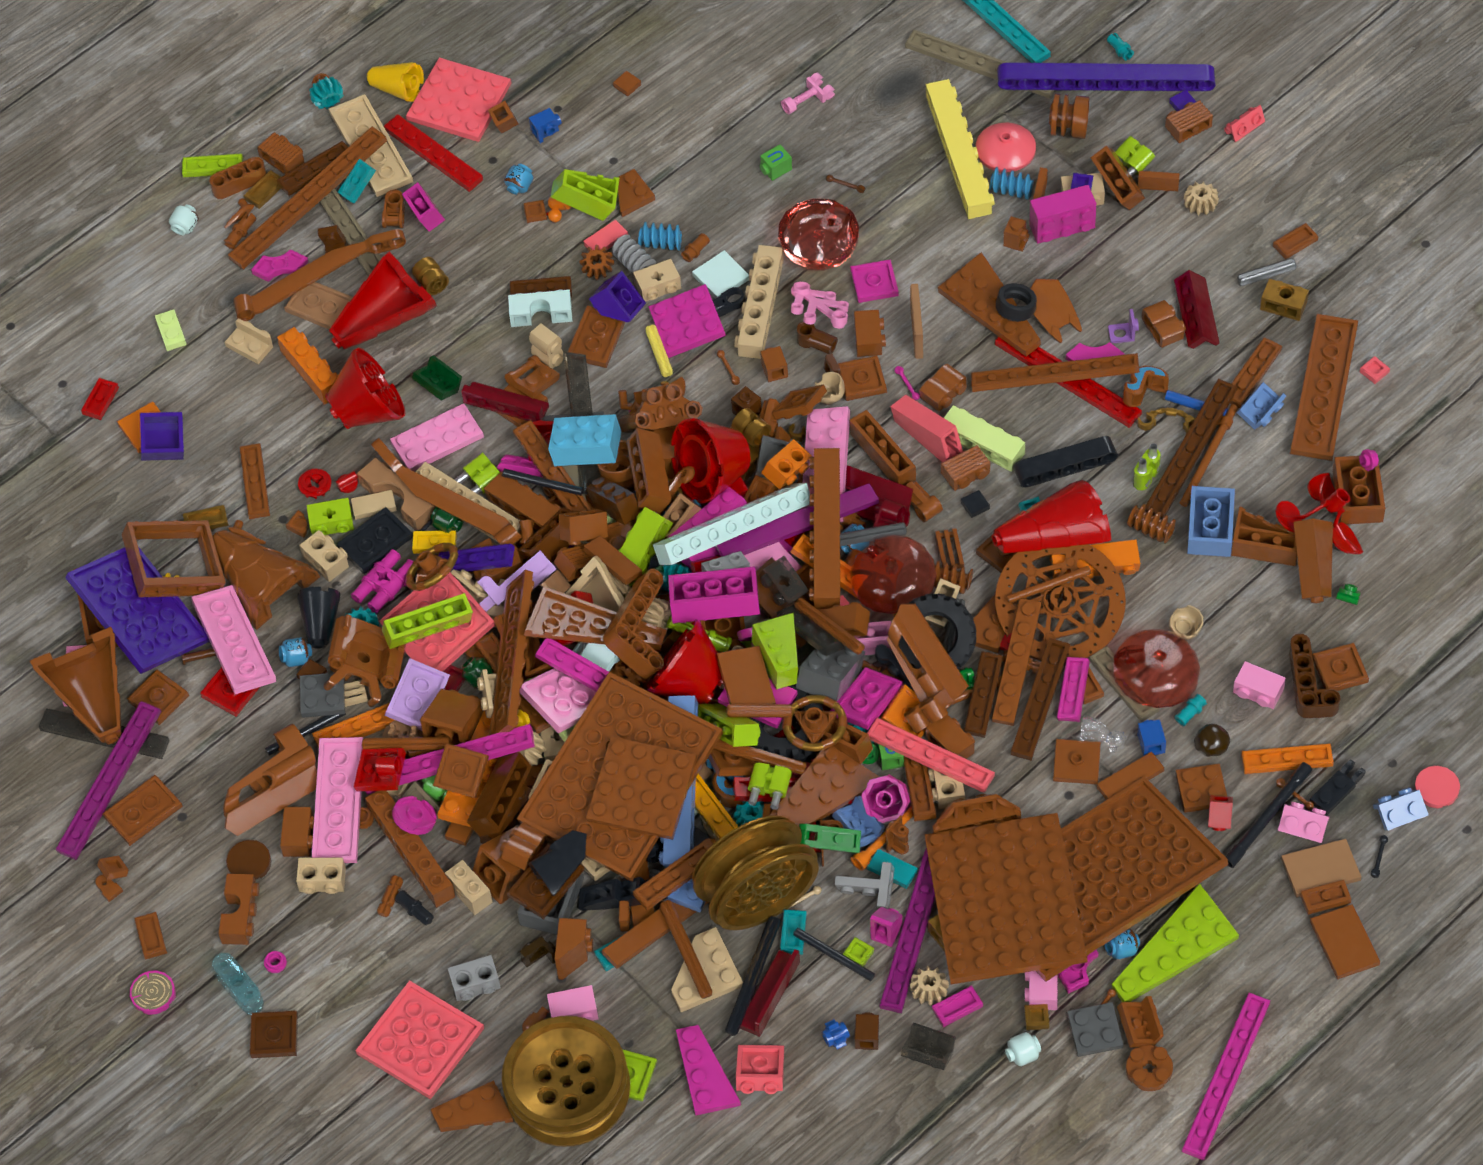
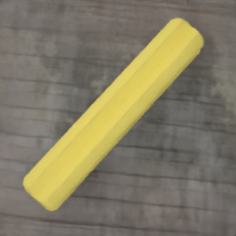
[645,324,673,377]

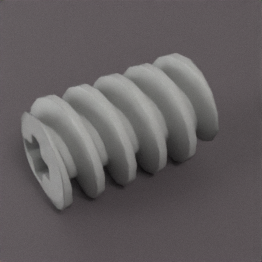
[612,235,656,274]

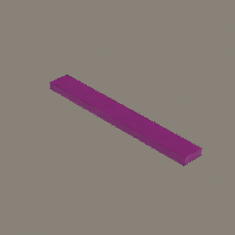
[715,484,879,557]
[55,701,161,860]
[880,848,935,1014]

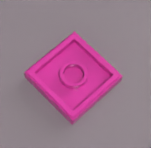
[850,259,899,303]

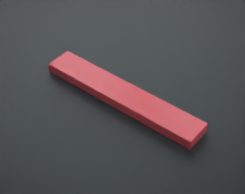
[867,718,995,793]

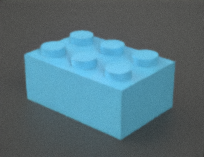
[548,414,621,466]

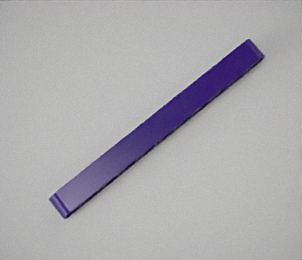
[997,63,1216,91]

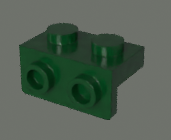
[412,355,462,401]

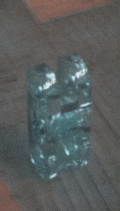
[212,953,264,1015]

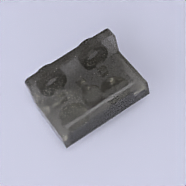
[901,1023,956,1070]

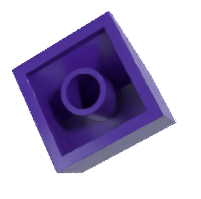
[589,271,646,322]

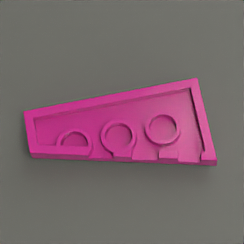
[676,1025,741,1116]

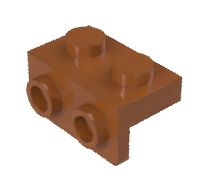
[1117,996,1164,1047]

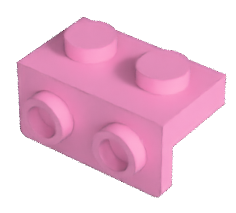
[1278,801,1330,843]

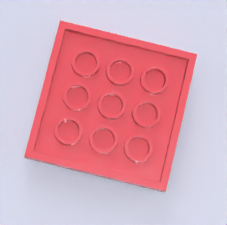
[406,58,511,142]
[379,572,495,672]
[355,980,484,1099]

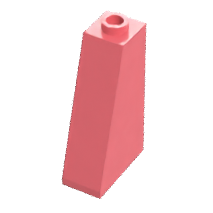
[890,395,963,462]

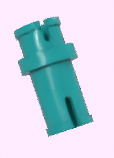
[1107,33,1134,61]
[1174,694,1207,726]

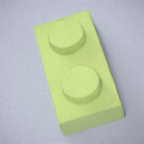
[155,310,186,351]

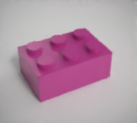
[1029,185,1096,244]

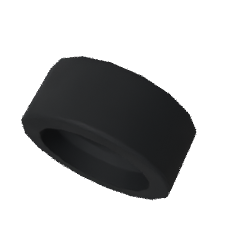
[996,283,1037,322]

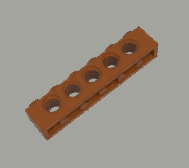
[365,791,455,908]

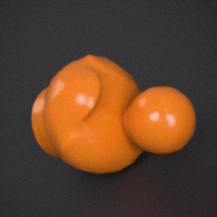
[546,196,571,223]

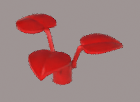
[1275,473,1363,554]

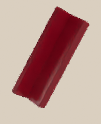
[1174,270,1220,349]
[461,382,549,422]
[740,949,800,1037]

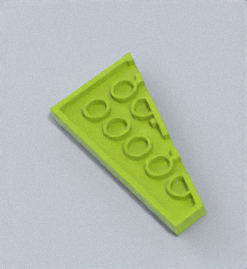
[1112,884,1239,1002]

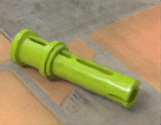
[666,615,732,652]

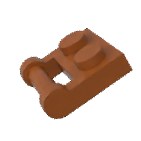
[505,355,560,399]

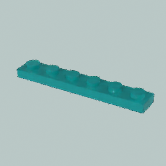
[962,0,1051,63]

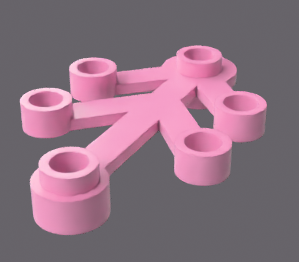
[791,282,849,329]

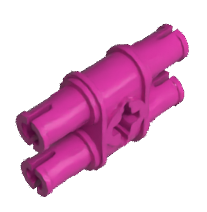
[351,549,413,614]

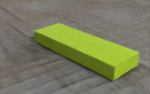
[182,154,243,178]

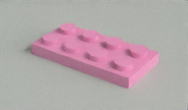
[390,403,484,471]

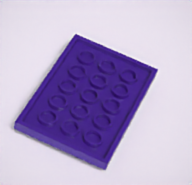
[65,547,209,674]

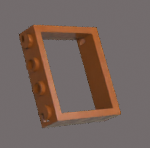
[122,520,226,597]

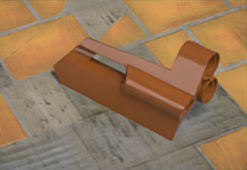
[887,604,969,733]
[223,724,317,836]

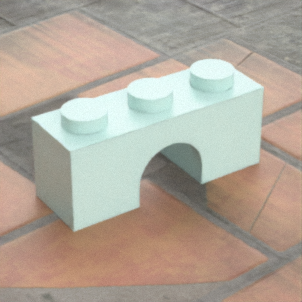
[508,290,573,327]

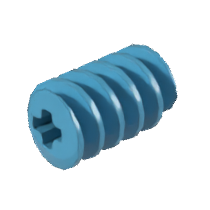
[989,167,1034,200]
[638,222,682,251]

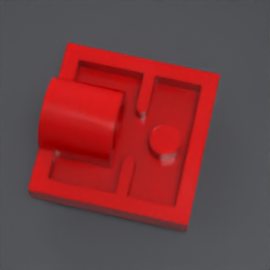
[354,748,406,791]

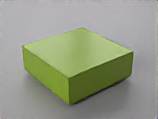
[843,937,874,966]

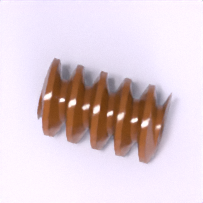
[1127,504,1176,544]
[926,560,973,594]

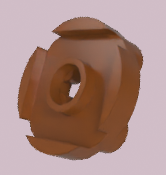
[1126,1045,1173,1091]

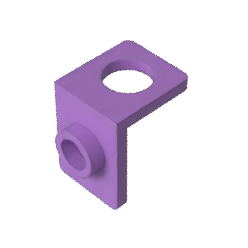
[1108,309,1139,343]

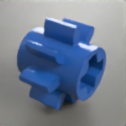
[821,1019,850,1050]

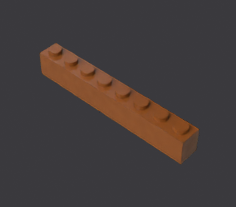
[810,448,840,609]

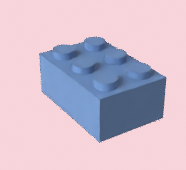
[1187,486,1235,557]

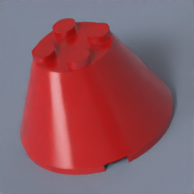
[325,347,406,429]
[645,619,723,704]

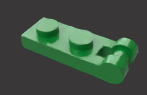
[799,824,861,853]

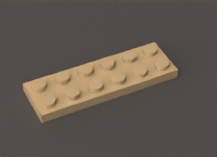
[329,94,413,197]

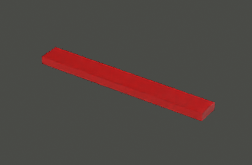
[995,337,1142,428]

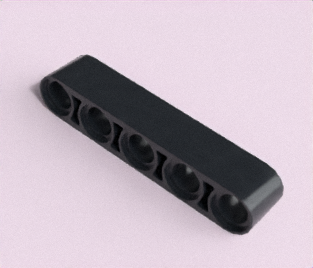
[1013,436,1118,488]

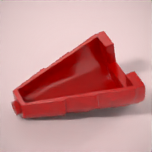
[329,251,437,350]
[992,480,1111,553]

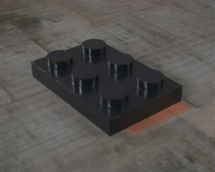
[337,507,413,574]

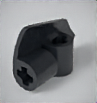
[529,830,587,896]

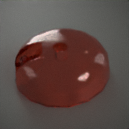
[778,198,859,271]
[850,535,937,614]
[1113,629,1200,708]

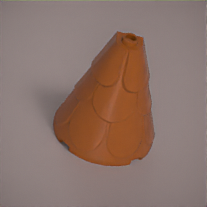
[212,530,320,630]
[30,627,121,744]

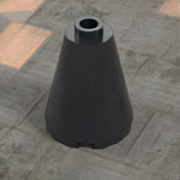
[297,587,340,649]

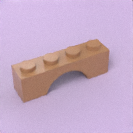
[357,457,435,531]

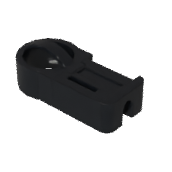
[712,287,745,317]

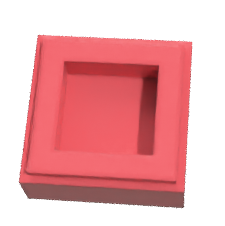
[1360,356,1390,384]

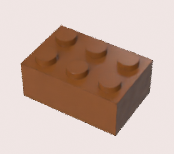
[1332,456,1386,525]

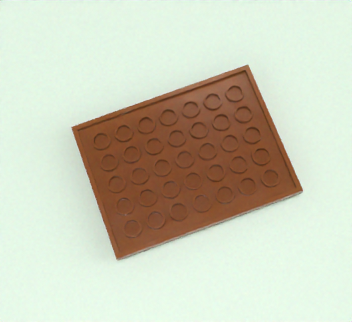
[517,672,723,881]
[924,813,1088,985]

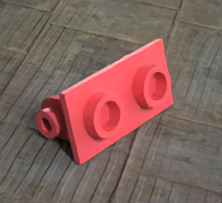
[1224,105,1265,142]

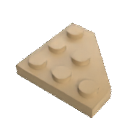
[671,927,743,1012]

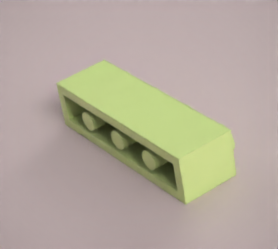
[944,405,1025,472]

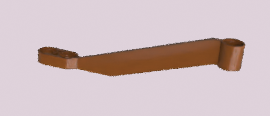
[234,229,406,321]
[371,437,522,545]

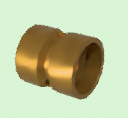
[412,257,449,295]
[731,408,771,447]

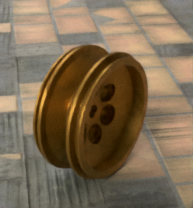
[692,816,819,930]
[502,1016,630,1147]

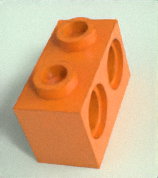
[762,439,812,490]

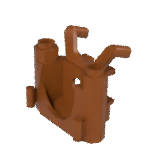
[618,381,703,433]
[324,614,406,707]

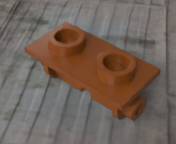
[886,815,909,855]

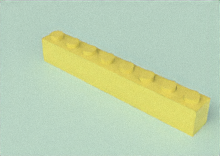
[926,79,995,219]

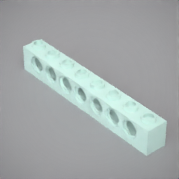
[653,483,810,565]

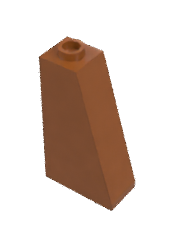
[1294,518,1333,603]

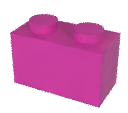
[402,182,445,232]

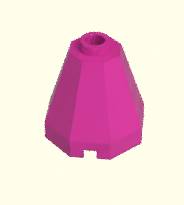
[861,774,910,823]

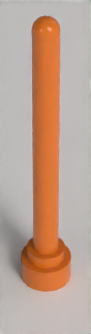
[850,806,913,871]

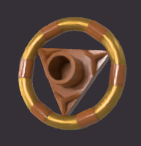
[405,543,458,591]
[782,695,847,751]

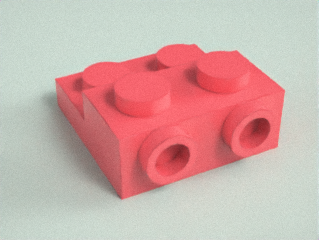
[736,1045,784,1094]

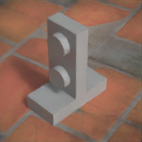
[835,862,895,909]

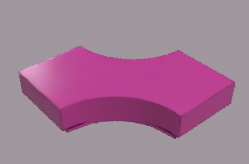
[251,250,308,282]
[1065,342,1125,361]
[1058,950,1099,994]

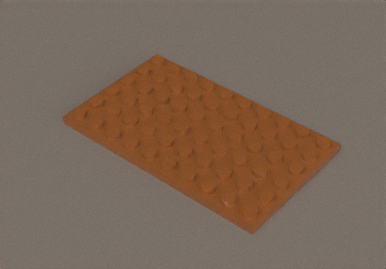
[1036,776,1228,982]

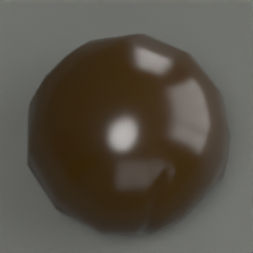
[1194,723,1230,757]

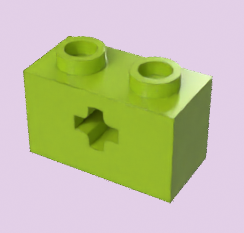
[306,498,354,535]

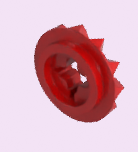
[298,469,332,499]

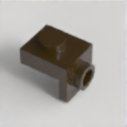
[520,936,556,967]

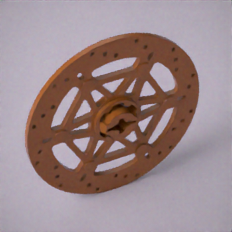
[995,544,1126,664]

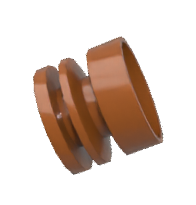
[1049,93,1090,139]
[597,440,635,492]

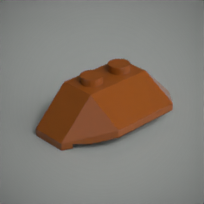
[933,793,1021,834]

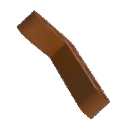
[603,569,664,679]

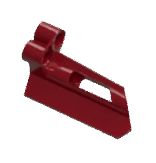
[845,465,913,543]

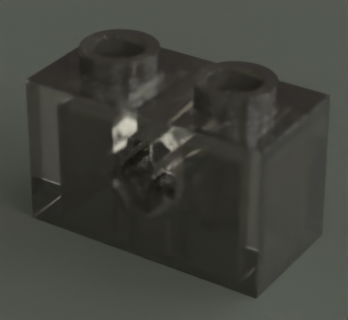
[759,556,809,610]

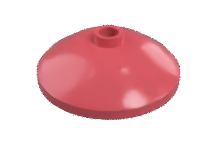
[976,122,1036,172]

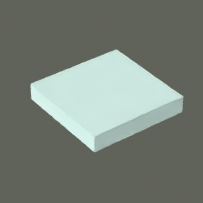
[692,250,749,299]

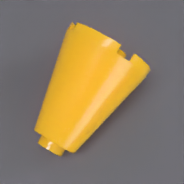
[367,62,424,102]

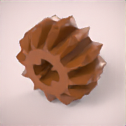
[579,244,615,280]

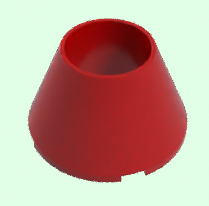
[671,418,751,503]

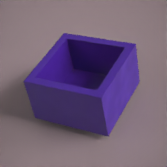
[140,412,184,461]

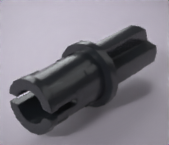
[395,890,434,926]

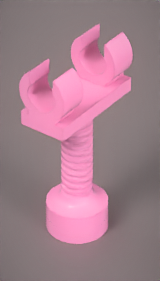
[781,73,835,115]

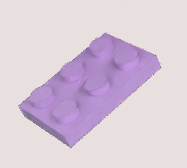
[385,658,450,731]

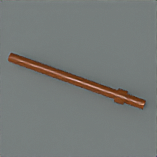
[1180,404,1238,507]

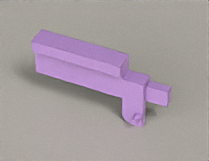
[477,551,556,612]

